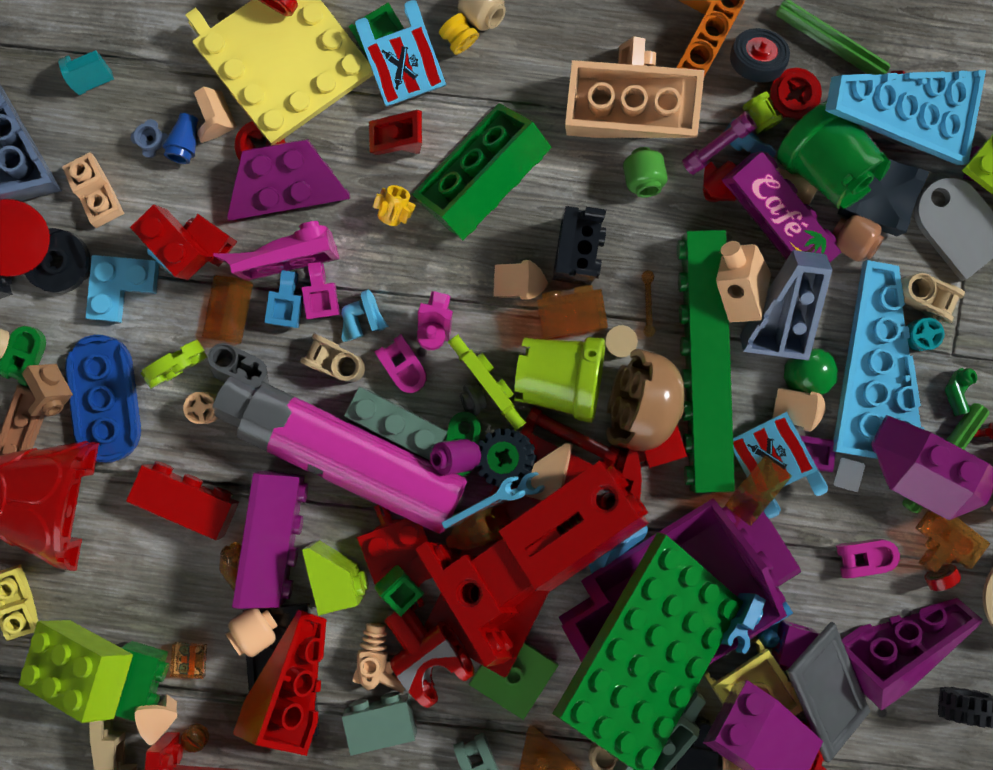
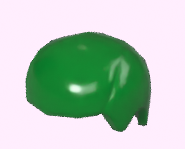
[784,348,838,395]

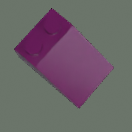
[703,680,823,770]

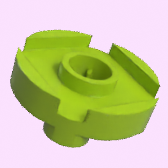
[140,340,208,389]

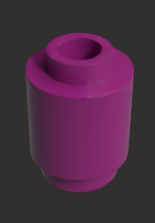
[430,439,481,475]

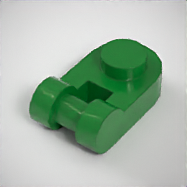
[0,326,46,387]

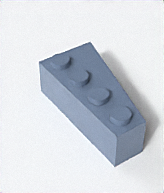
[0,84,62,201]

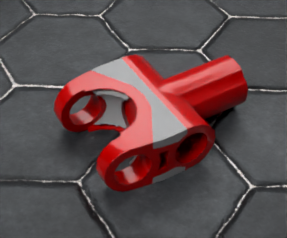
[384,607,474,708]

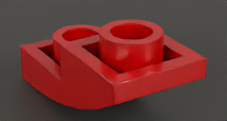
[614,448,642,499]

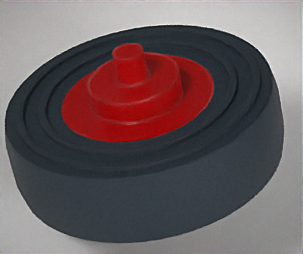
[730,28,790,82]

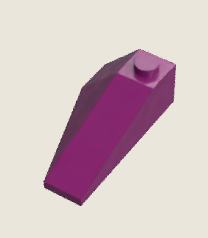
[842,598,983,711]

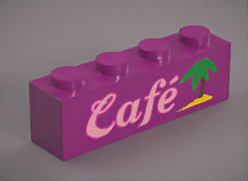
[721,151,841,262]

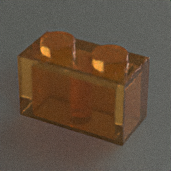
[536,285,608,340]

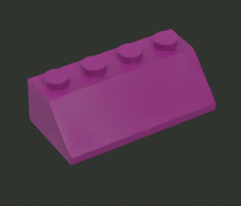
[232,470,308,609]

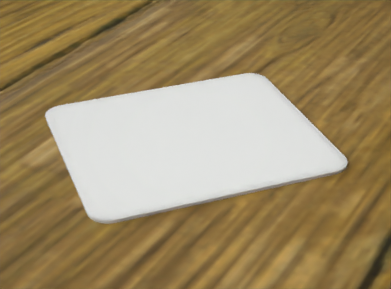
[834,458,865,492]

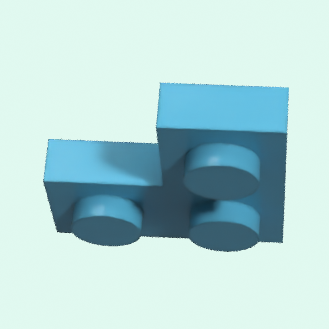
[85,255,159,323]

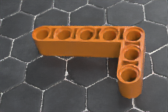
[676,0,745,77]

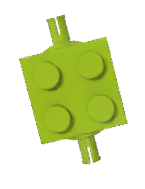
[447,334,526,431]

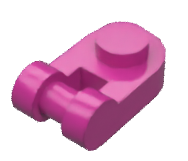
[374,334,427,393]
[836,539,900,579]

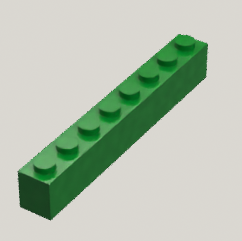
[677,230,735,493]

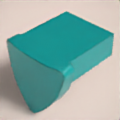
[58,50,114,95]

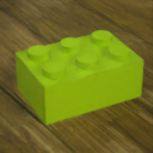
[18,620,133,723]

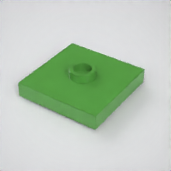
[469,642,559,720]

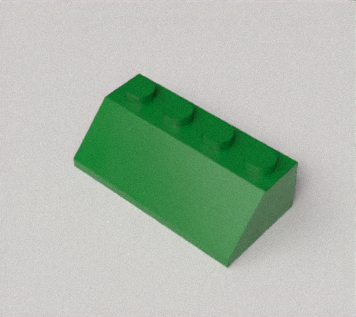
[411,103,552,241]

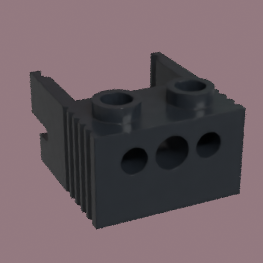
[552,206,606,286]

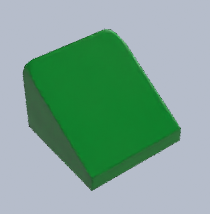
[374,565,425,617]

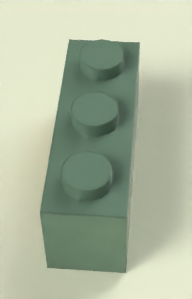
[344,387,448,460]

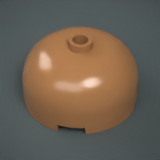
[606,349,685,451]

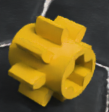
[372,185,415,226]

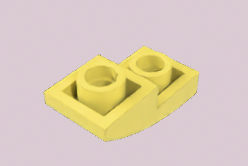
[0,564,38,641]

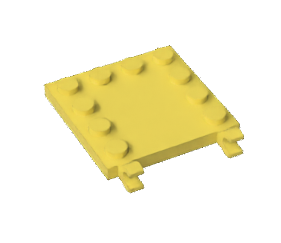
[185,0,374,145]

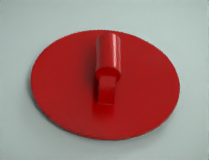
[0,199,50,277]

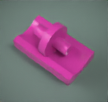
[417,291,453,350]

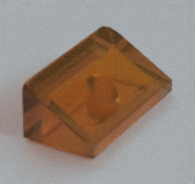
[202,275,253,344]

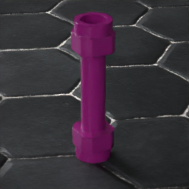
[682,112,757,175]

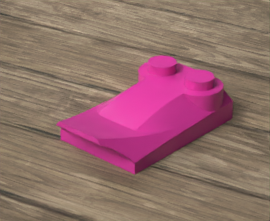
[213,221,339,281]

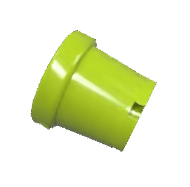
[514,337,605,423]

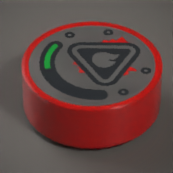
[924,564,961,591]

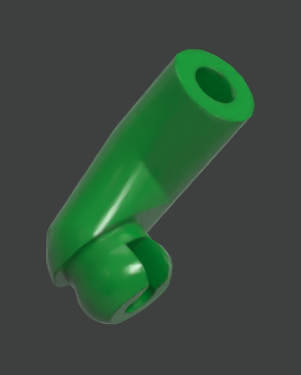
[945,368,977,416]

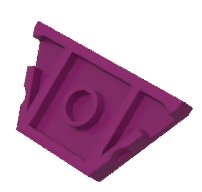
[227,139,351,221]

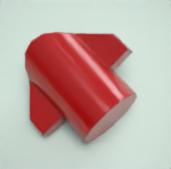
[703,160,737,202]

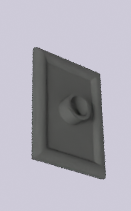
[787,622,871,762]

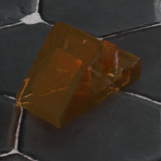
[725,455,792,526]

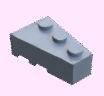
[740,250,833,360]

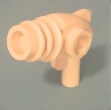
[353,623,405,694]

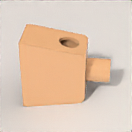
[716,241,771,323]

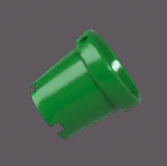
[777,101,891,209]

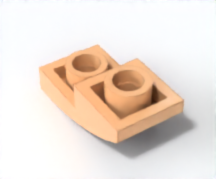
[62,152,124,228]

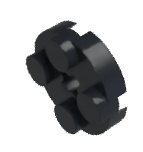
[25,228,91,294]

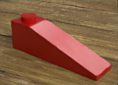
[233,610,327,756]

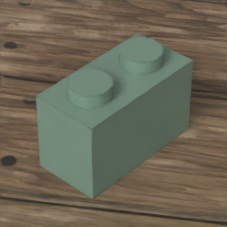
[342,692,417,756]

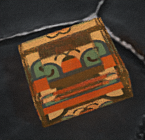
[170,642,207,679]

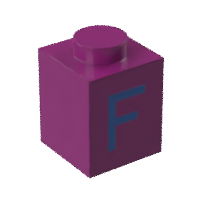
[771,620,820,672]

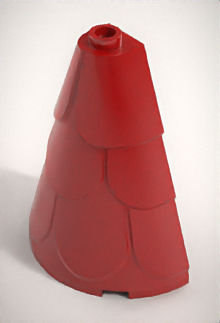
[0,441,99,571]

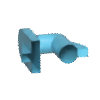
[341,289,389,342]

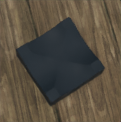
[837,158,929,237]

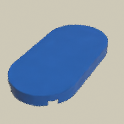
[65,335,141,463]

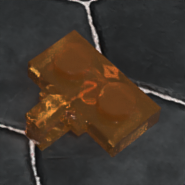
[915,510,991,573]

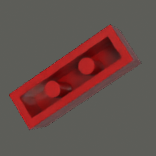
[126,461,239,541]

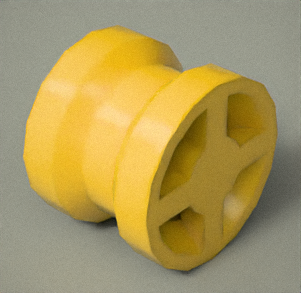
[439,13,479,55]

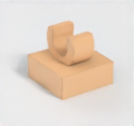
[618,36,656,66]

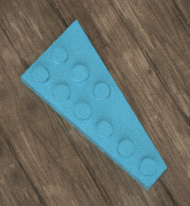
[825,70,986,165]
[833,260,924,459]

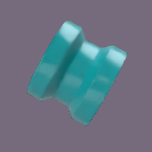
[906,318,945,351]

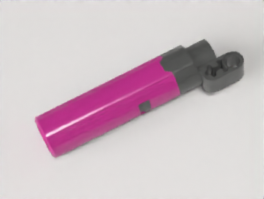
[207,343,467,534]

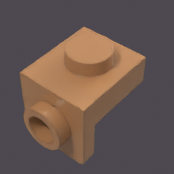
[22,364,73,416]

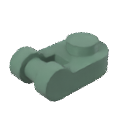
[453,732,499,770]

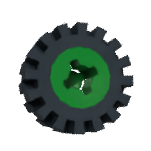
[476,428,537,488]

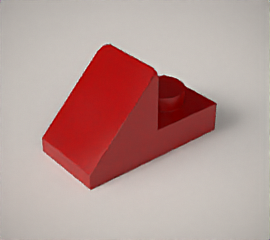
[369,110,422,155]

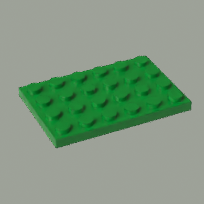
[552,532,743,770]

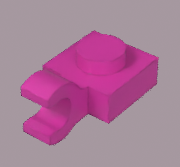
[302,262,340,320]

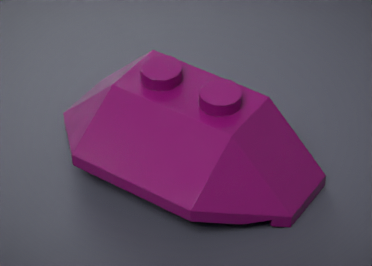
[871,415,993,520]

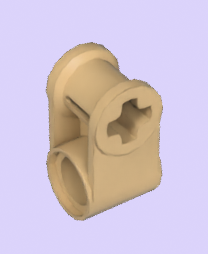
[901,273,965,323]
[300,333,365,383]

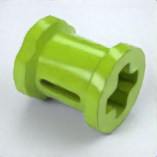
[742,91,783,135]

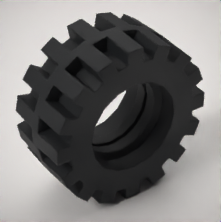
[938,687,993,728]

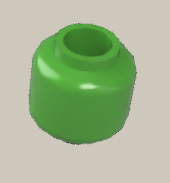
[623,147,668,198]

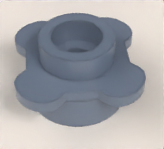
[131,119,168,158]

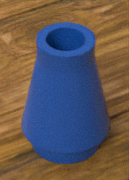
[163,113,198,164]

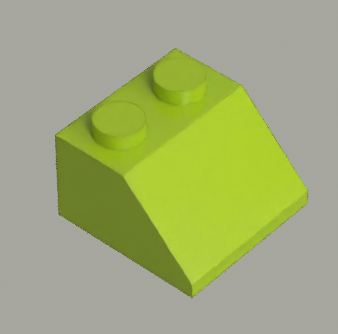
[302,540,369,616]

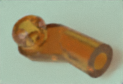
[219,542,242,591]

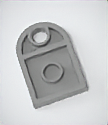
[914,178,993,281]

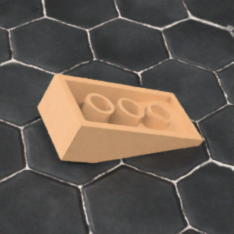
[565,60,705,138]

